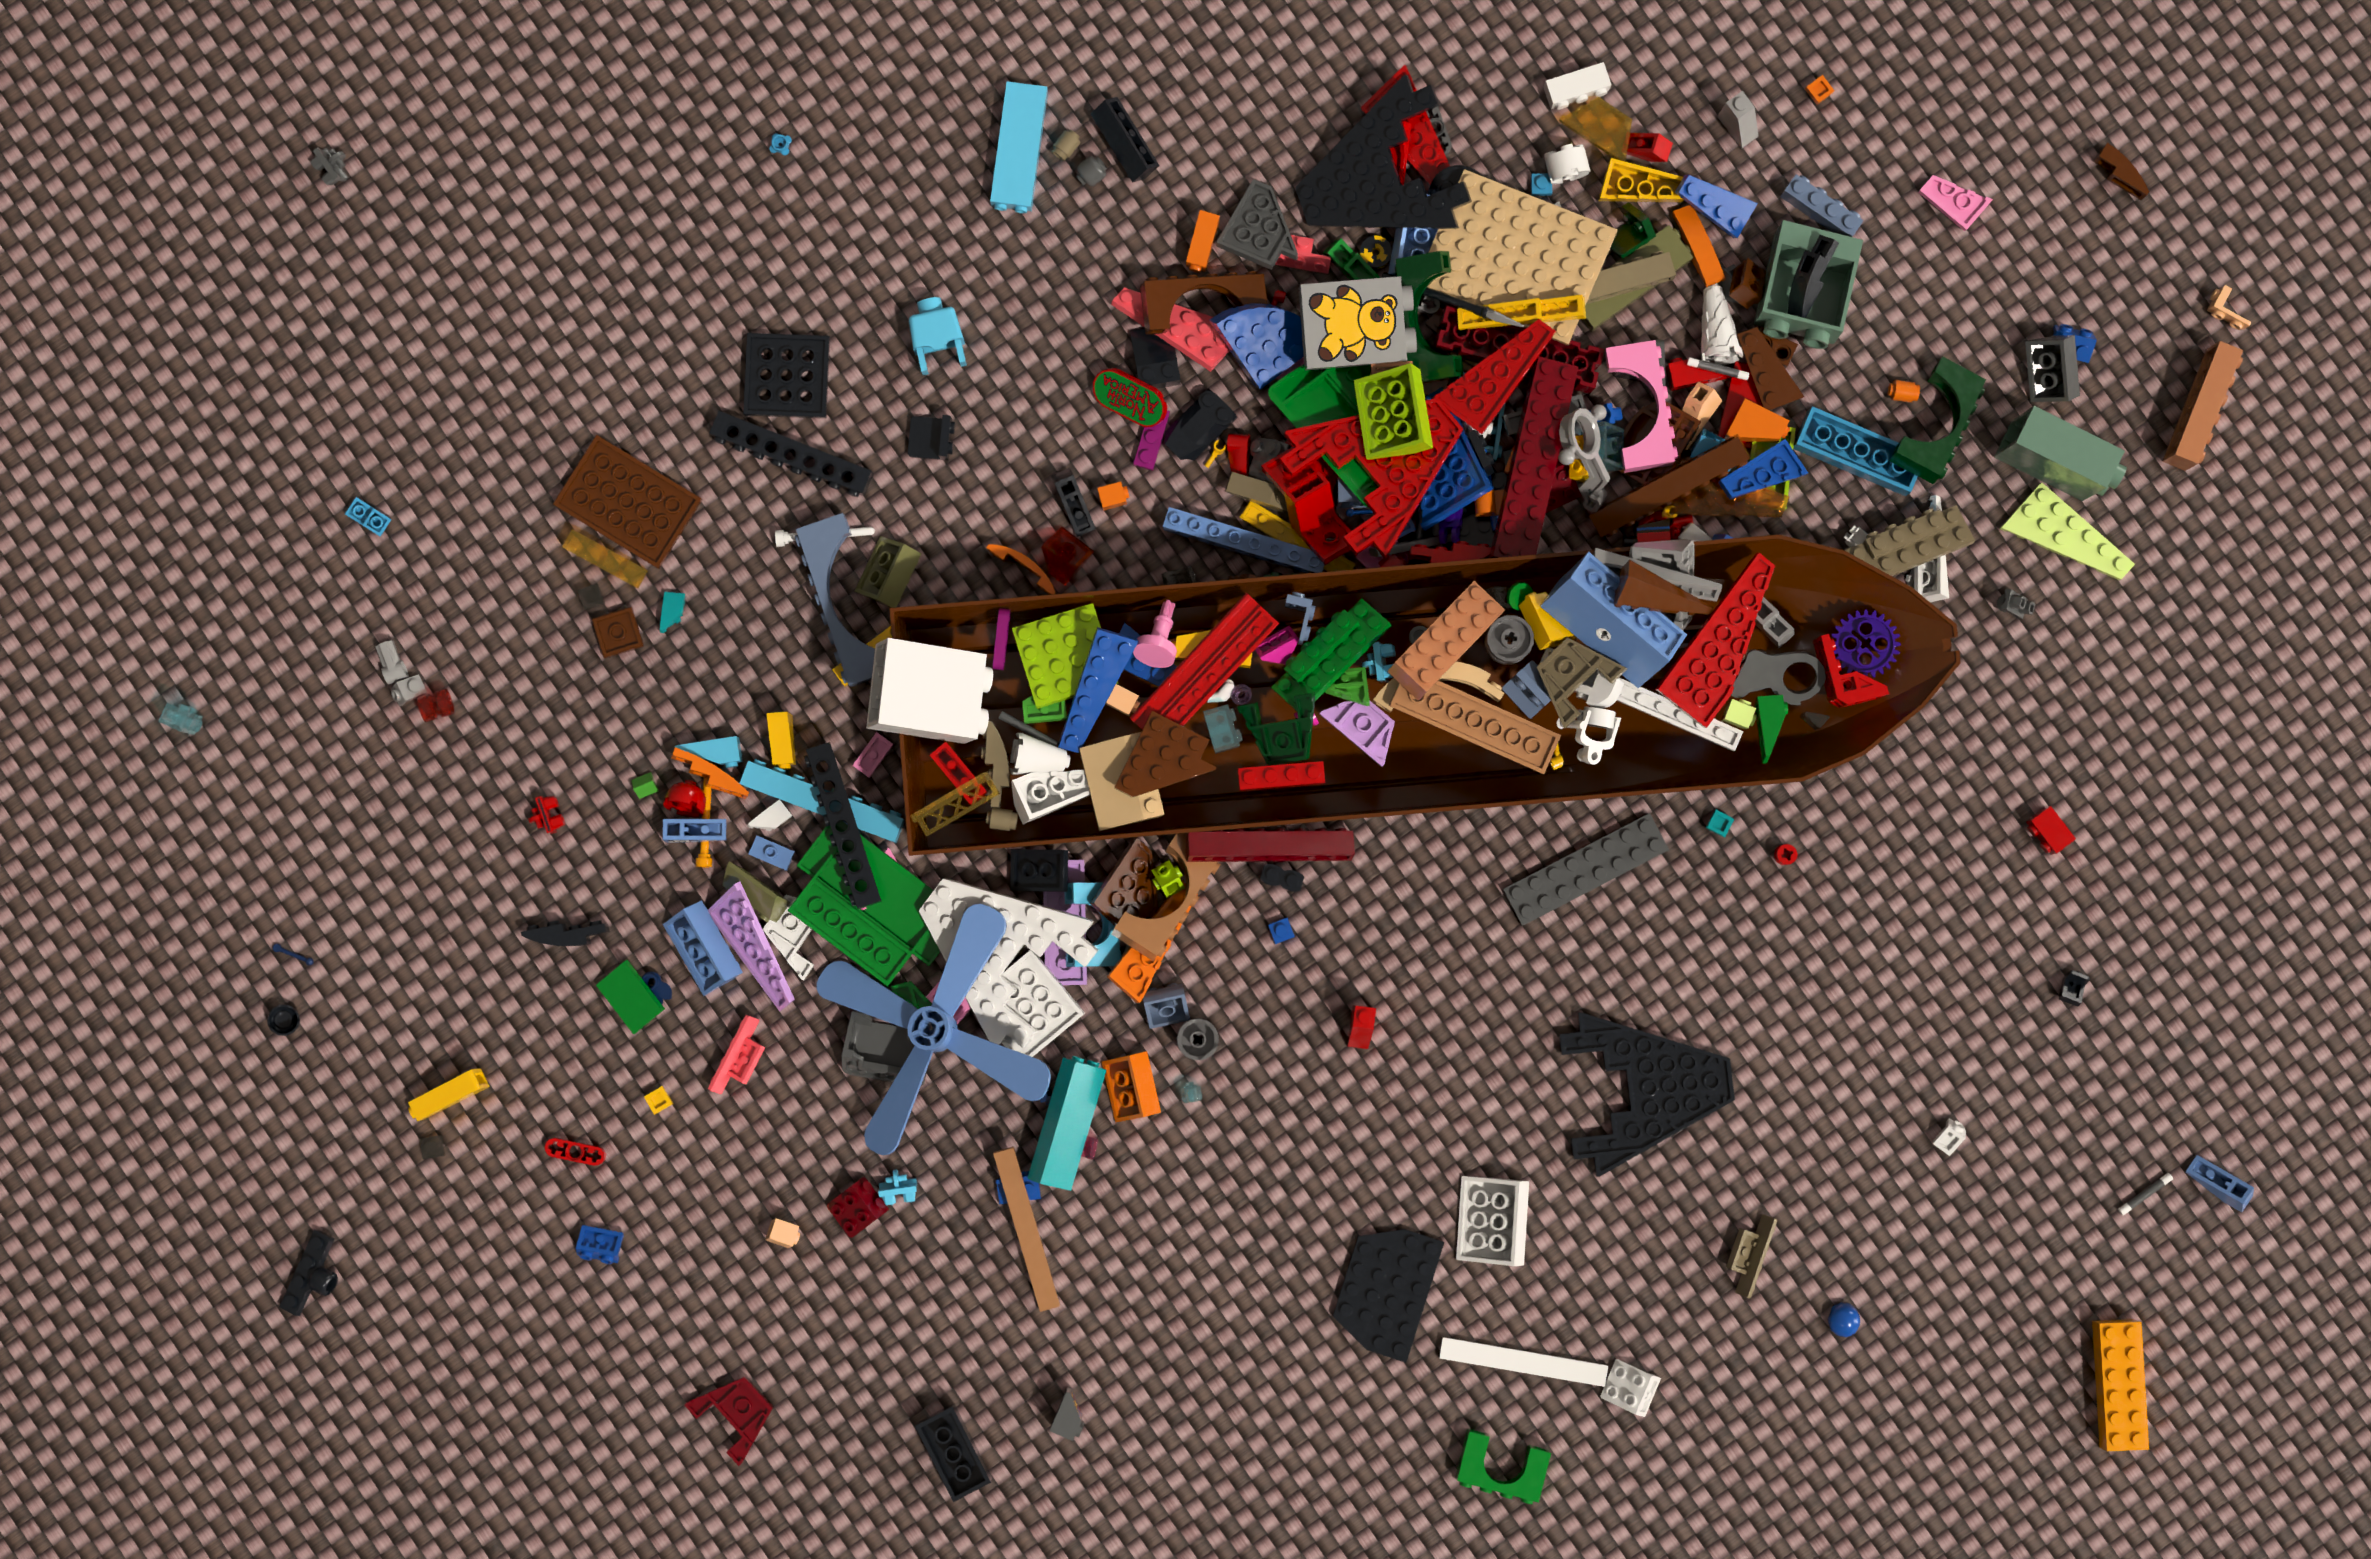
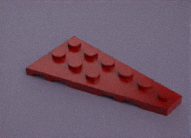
[1360,65,1450,184]
[1432,319,1556,434]

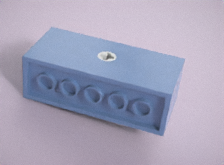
[1540,552,1687,688]

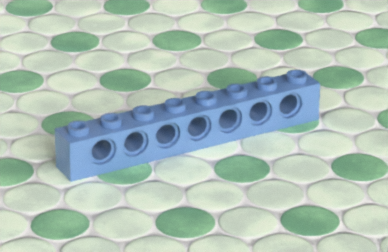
[1163,507,1325,574]

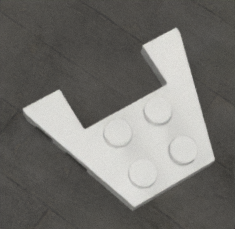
[763,895,814,980]

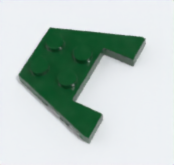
[1237,692,1315,766]

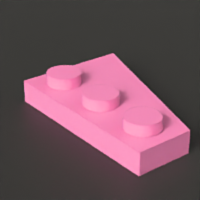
[1918,175,1993,232]

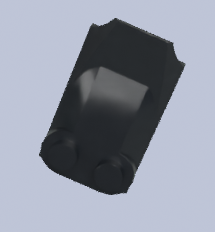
[1164,388,1237,461]

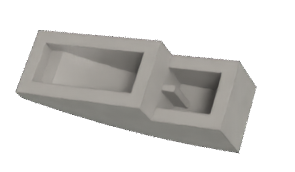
[1755,597,1794,648]

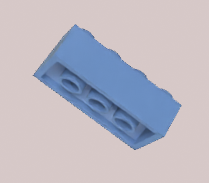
[663,901,743,996]

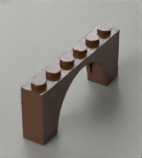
[1140,271,1268,335]

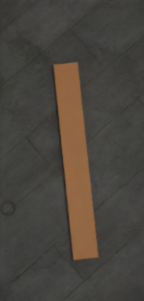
[993,1146,1060,1312]

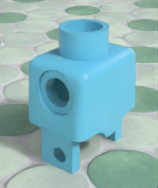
[909,297,967,375]

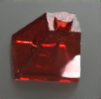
[1041,526,1094,586]

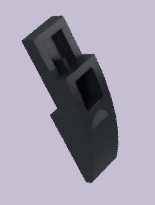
[1788,235,1839,318]
[521,920,610,946]

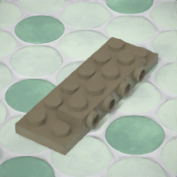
[1845,505,1975,576]

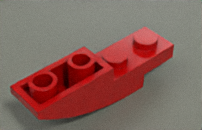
[1408,541,1491,563]

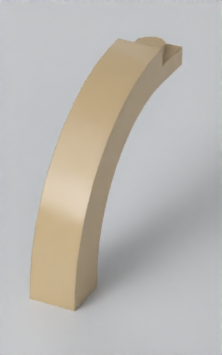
[1372,662,1504,713]

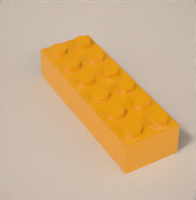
[2092,1319,2149,1451]

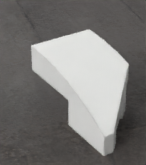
[747,799,792,831]

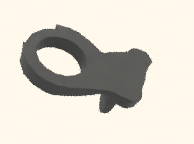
[1731,649,1826,706]

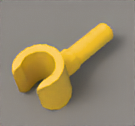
[1204,440,1226,468]
[1550,744,1564,770]

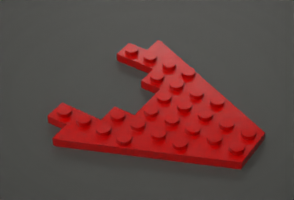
[1280,398,1463,559]

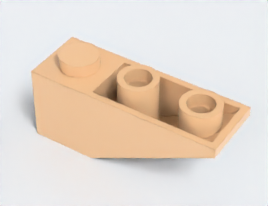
[1682,381,1722,450]

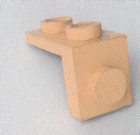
[2207,285,2251,330]

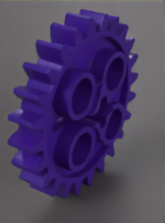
[1831,609,1901,678]

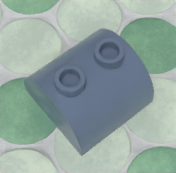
[1143,983,1190,1029]

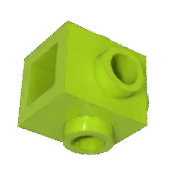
[1151,860,1185,898]

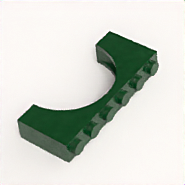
[1395,251,1463,383]
[1889,356,1986,484]

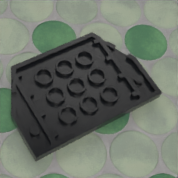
[1333,1229,1444,1363]

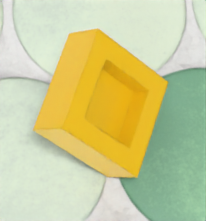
[644,1086,673,1115]

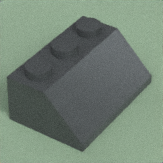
[2025,335,2080,402]

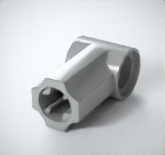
[375,640,409,685]

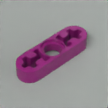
[993,608,1010,670]

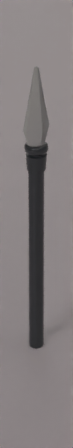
[1381,272,1524,327]

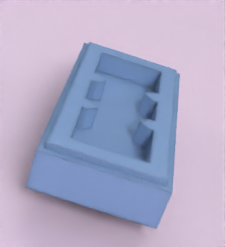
[749,835,795,871]

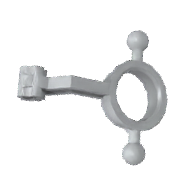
[1558,405,1611,512]

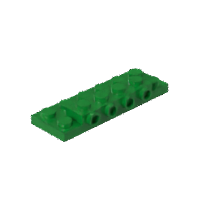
[1271,598,1391,712]

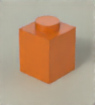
[1097,482,1130,511]

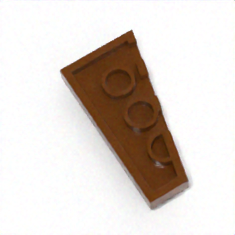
[1737,327,1804,410]

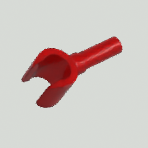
[1271,290,1286,306]

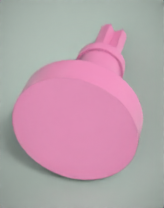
[1133,600,1177,668]

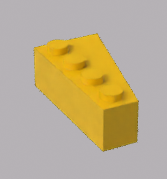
[1598,158,1684,202]

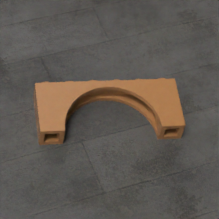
[1111,833,1221,961]

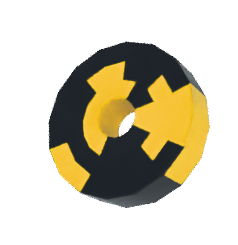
[1359,235,1392,269]

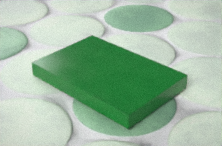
[596,960,665,1035]

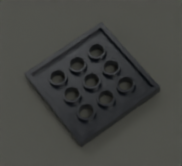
[744,333,830,419]

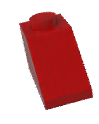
[1621,133,1673,162]

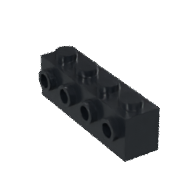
[1091,97,1160,183]

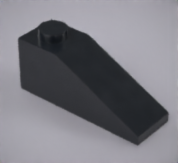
[1051,468,1096,537]

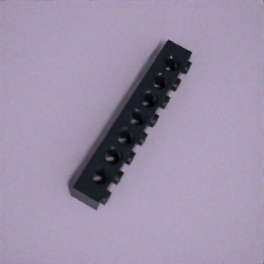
[709,411,873,498]
[804,742,882,910]

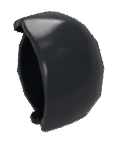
[267,1004,300,1036]

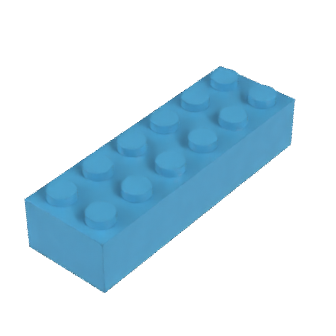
[1793,406,1918,496]

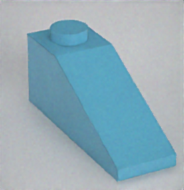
[675,736,743,768]

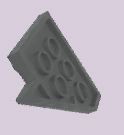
[1216,179,1298,270]

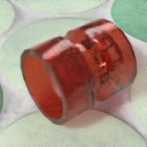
[417,689,455,723]

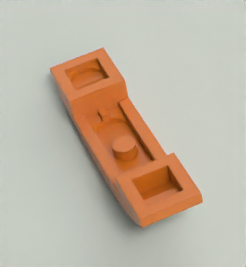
[986,544,1056,595]

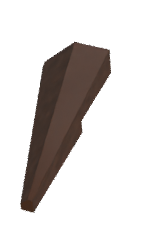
[1614,560,1713,617]

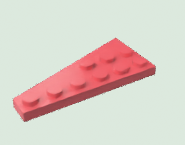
[1112,287,1230,372]

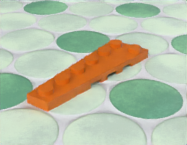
[1107,881,1198,1003]

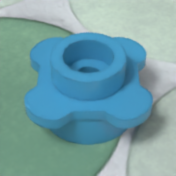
[769,133,792,156]

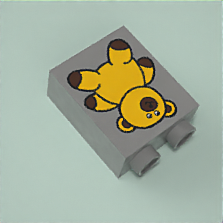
[1298,276,1417,371]

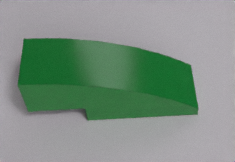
[1323,238,1380,280]

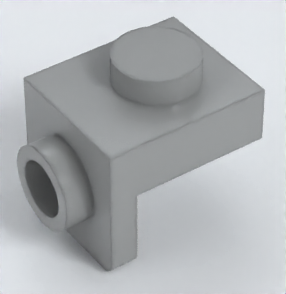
[391,674,427,706]

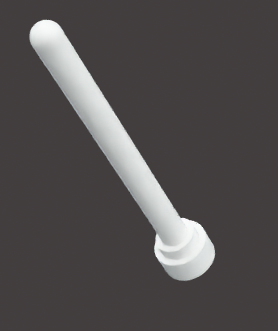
[775,527,875,547]

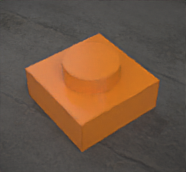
[1805,75,1835,105]

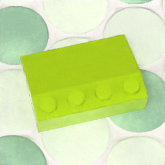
[1354,363,1433,460]

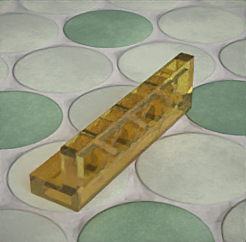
[910,772,1000,837]

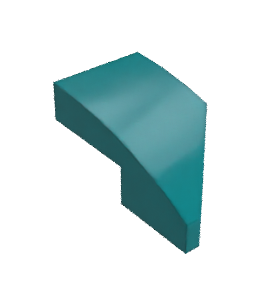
[660,592,686,633]

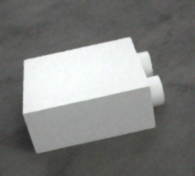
[866,638,993,744]

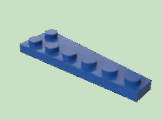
[1058,627,1138,753]

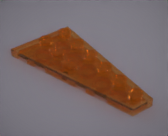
[1654,458,1790,517]

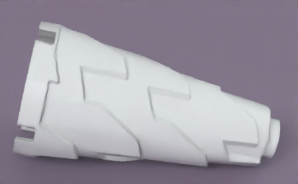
[1701,283,1743,365]

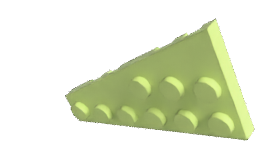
[2000,482,2135,580]

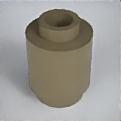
[1051,130,1081,161]
[986,807,1018,831]

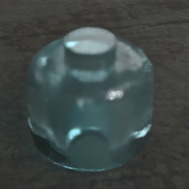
[1181,1082,1202,1103]

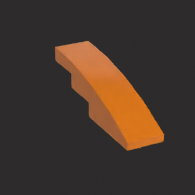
[1672,205,1725,287]
[671,747,749,799]

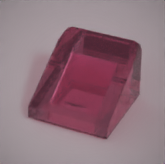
[1081,1136,1099,1160]

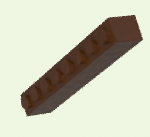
[1589,434,1750,537]

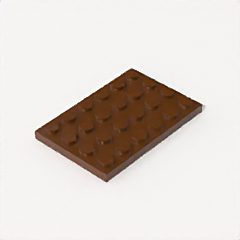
[553,435,703,569]

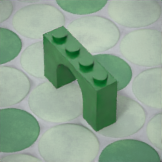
[1455,1429,1551,1504]

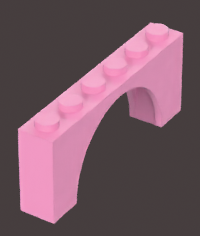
[1605,340,1678,473]

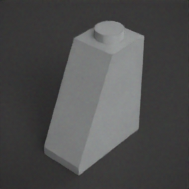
[1717,91,1758,149]

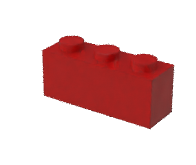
[930,742,988,806]

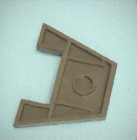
[1537,637,1627,728]

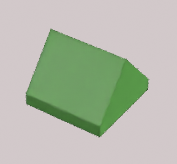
[632,772,659,799]

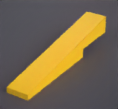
[1457,295,1586,330]

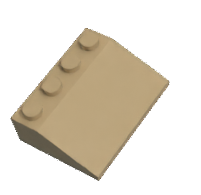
[1079,732,1164,831]

